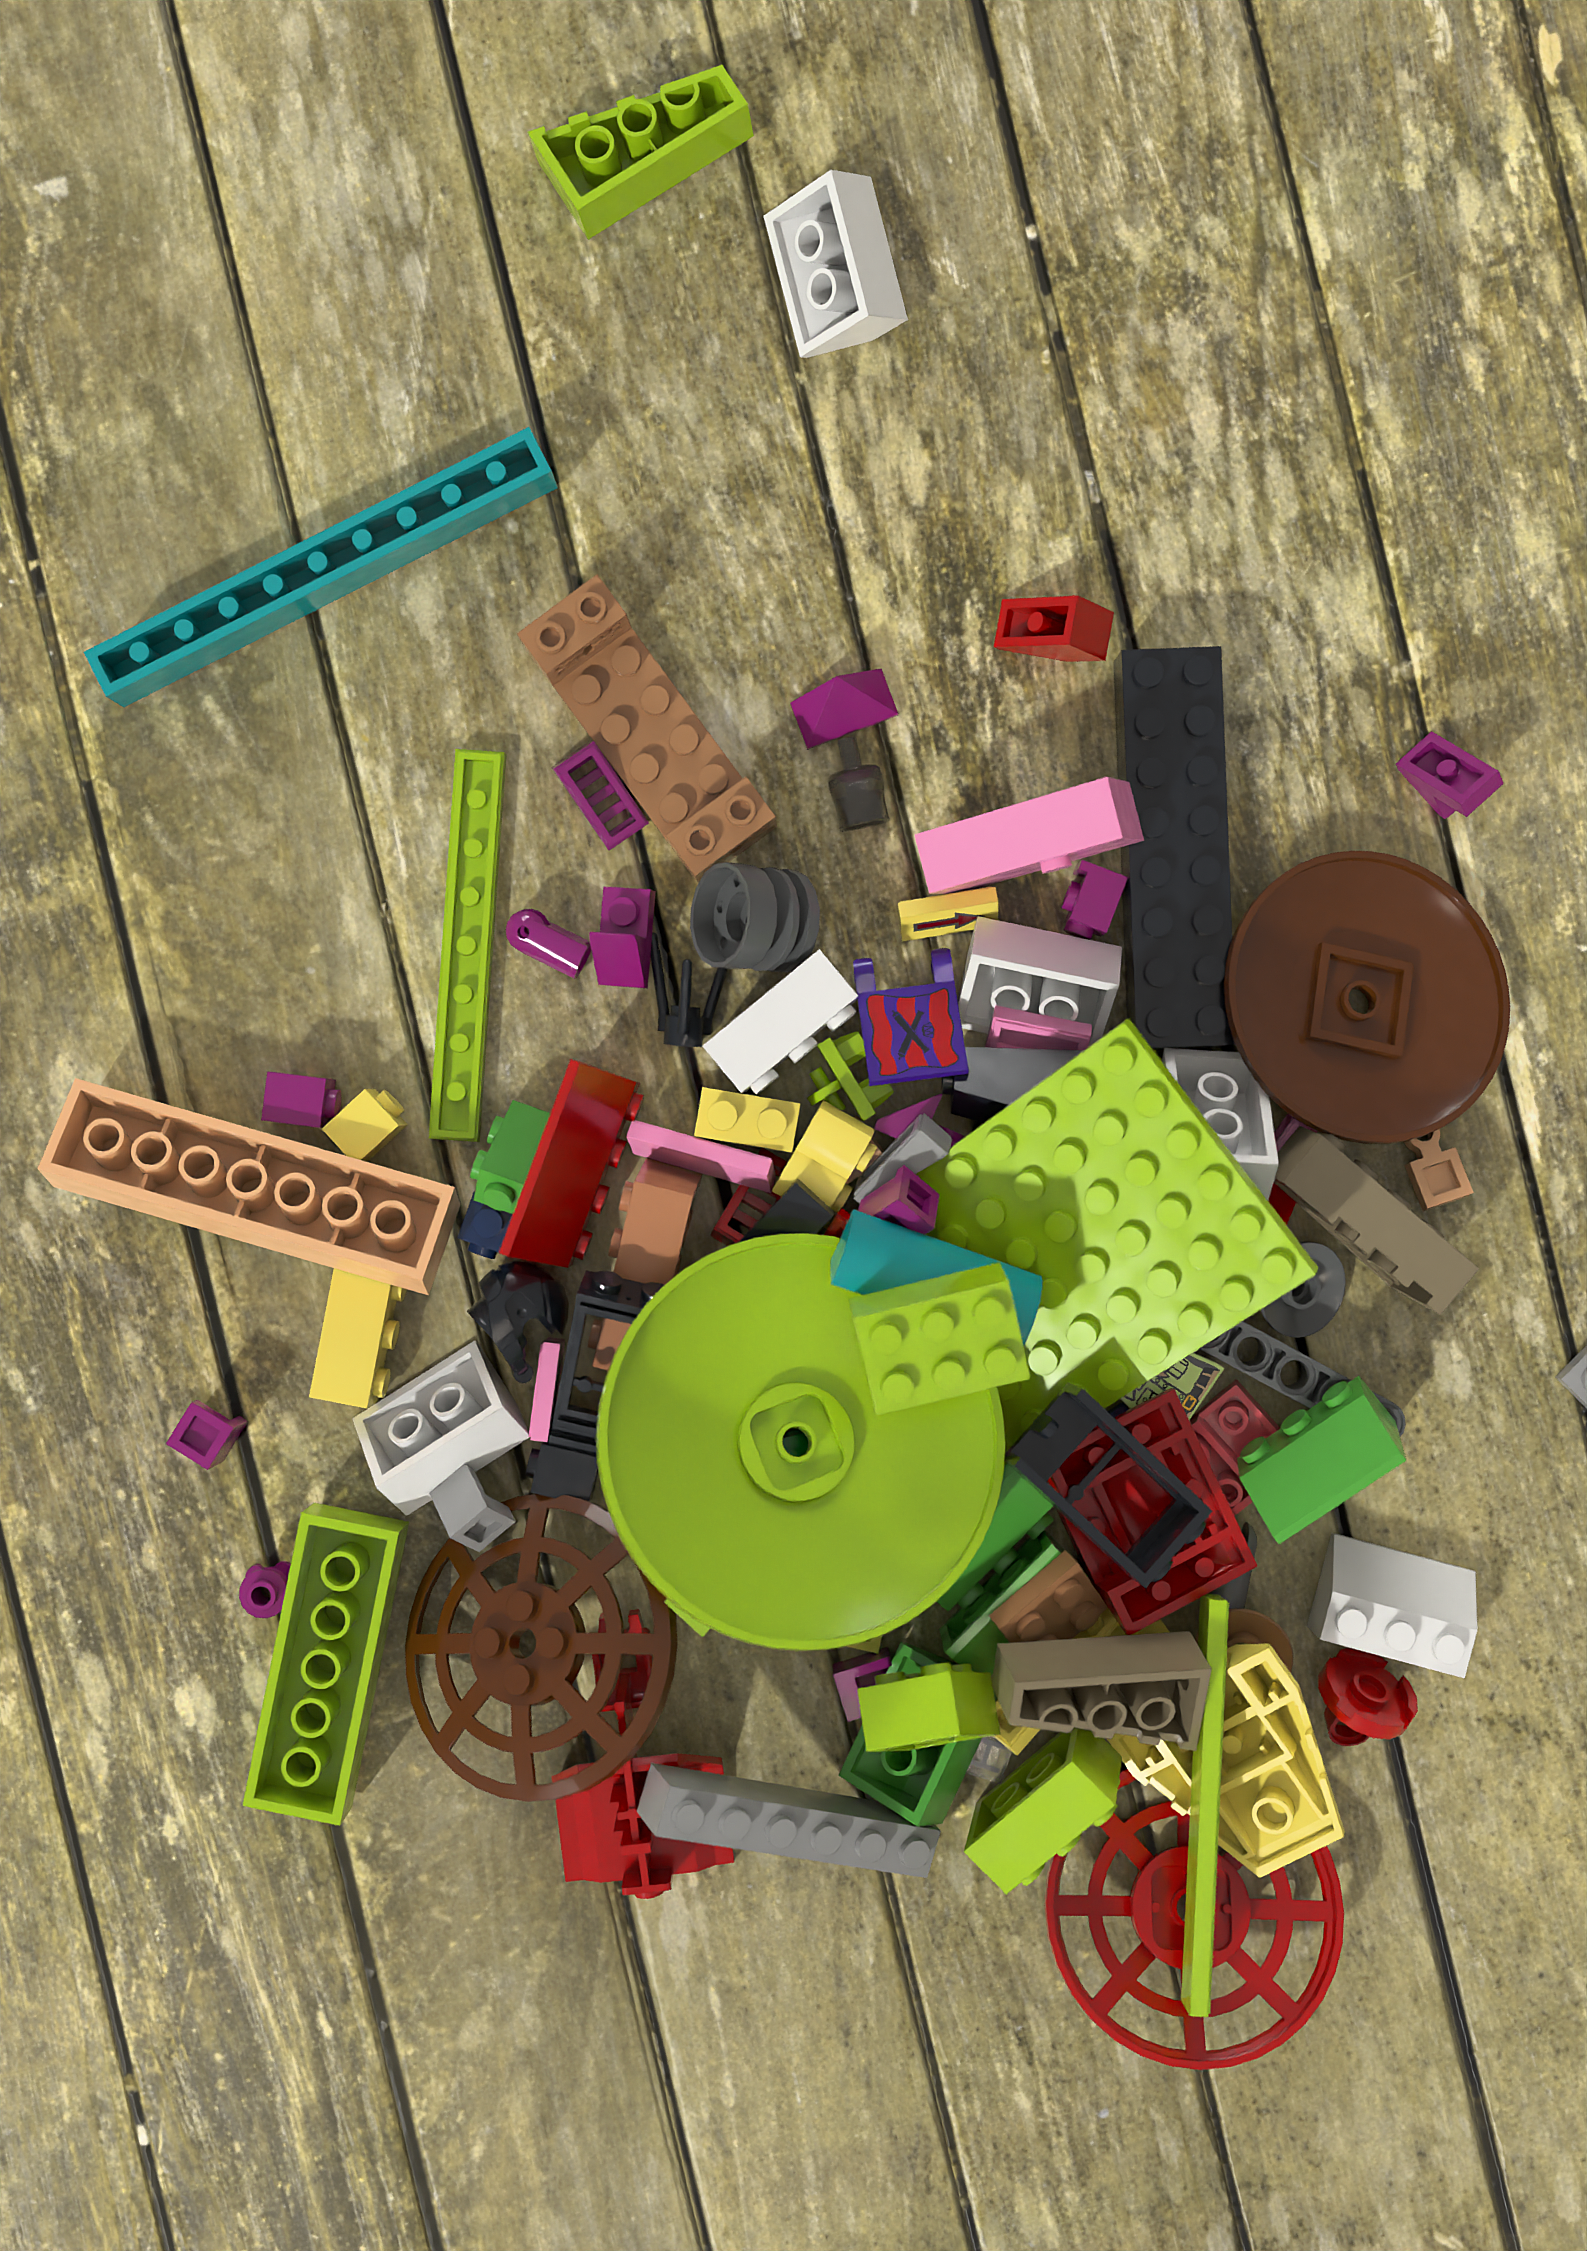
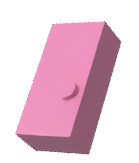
[915,777,1144,894]

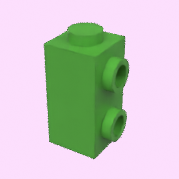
[470,1100,550,1214]

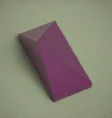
[790,669,898,750]

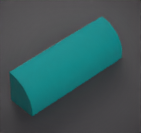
[830,1209,1042,1347]

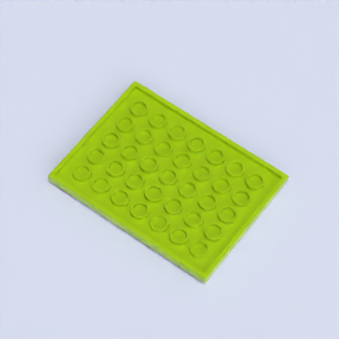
[916,1018,1318,1466]

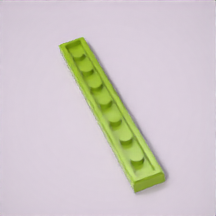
[428,749,506,1142]
[1181,1594,1229,2017]

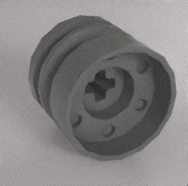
[690,862,820,973]

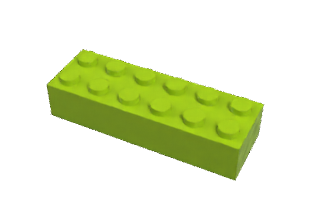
[242,1502,409,1826]

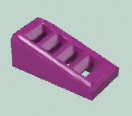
[551,741,649,851]

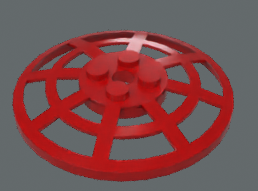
[1044,1768,1344,2070]

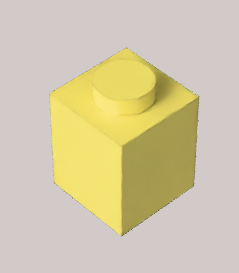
[322,1089,408,1162]

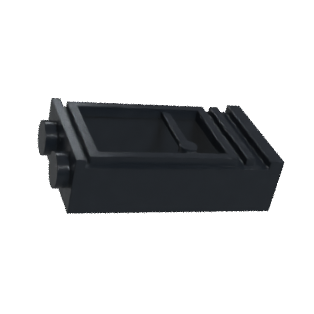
[548,1270,664,1456]
[1005,1382,1213,1588]

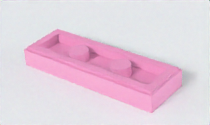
[626,1120,776,1193]

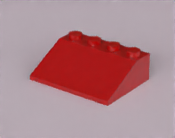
[499,1059,644,1268]

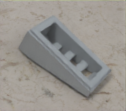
[854,1113,952,1204]

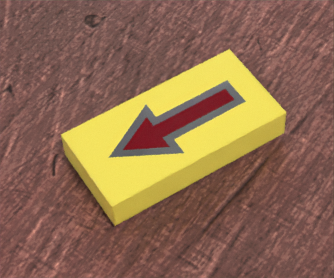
[898,887,998,942]

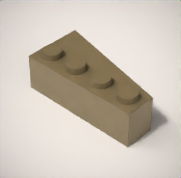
[1274,1126,1479,1315]

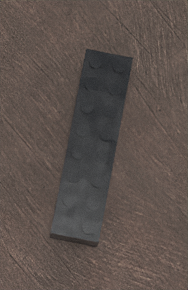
[1113,646,1236,1049]

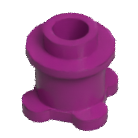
[239,1561,291,1618]

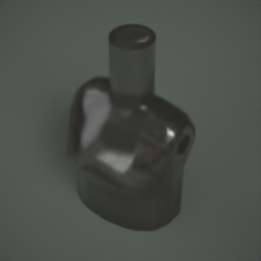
[828,737,890,832]

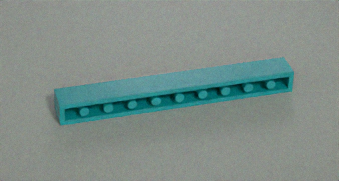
[84,427,558,707]

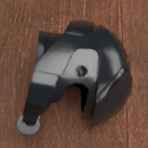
[467,1261,569,1383]

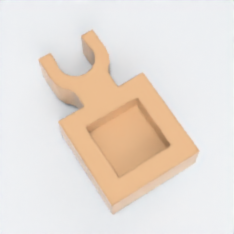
[1404,1129,1474,1211]

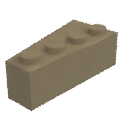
[992,1631,1211,1751]

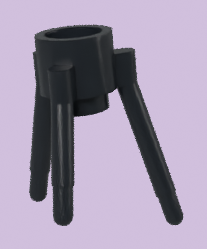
[650,932,728,1047]

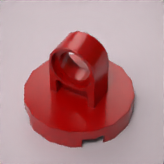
[1318,1648,1418,1746]

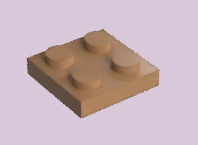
[989,1550,1108,1643]

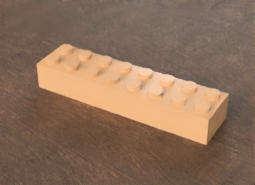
[38,1078,461,1295]

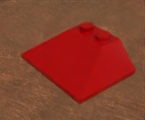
[1047,1388,1258,1635]

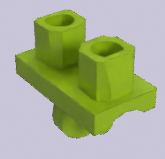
[807,1031,894,1121]

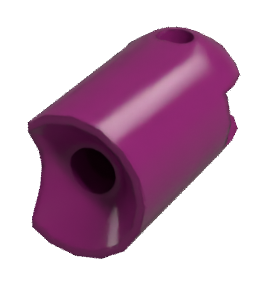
[505,909,592,979]

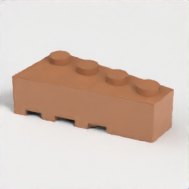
[587,1158,703,1370]

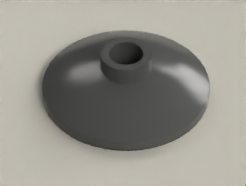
[1261,1241,1346,1338]

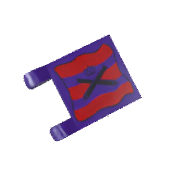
[853,948,969,1086]

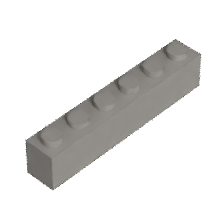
[637,1763,941,1878]

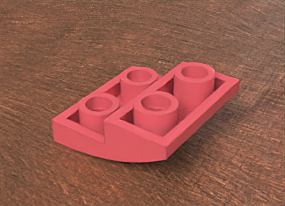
[1189,1379,1280,1516]

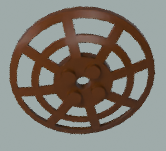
[405,1494,678,1802]

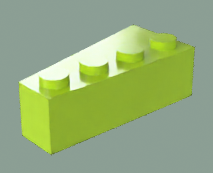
[527,65,754,240]

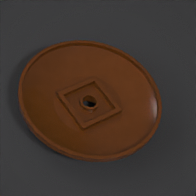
[1224,851,1510,1144]

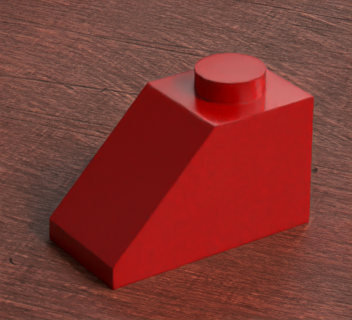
[993,595,1114,662]

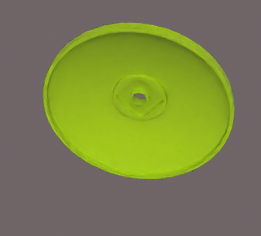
[596,1234,1005,1651]

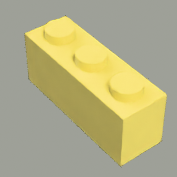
[309,1268,407,1408]

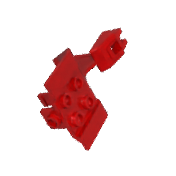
[552,1609,735,1899]

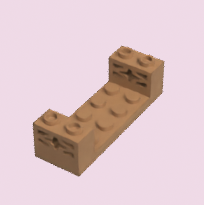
[517,574,777,883]

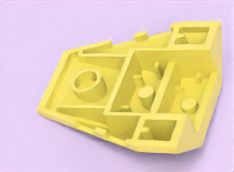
[1106,1643,1345,1878]

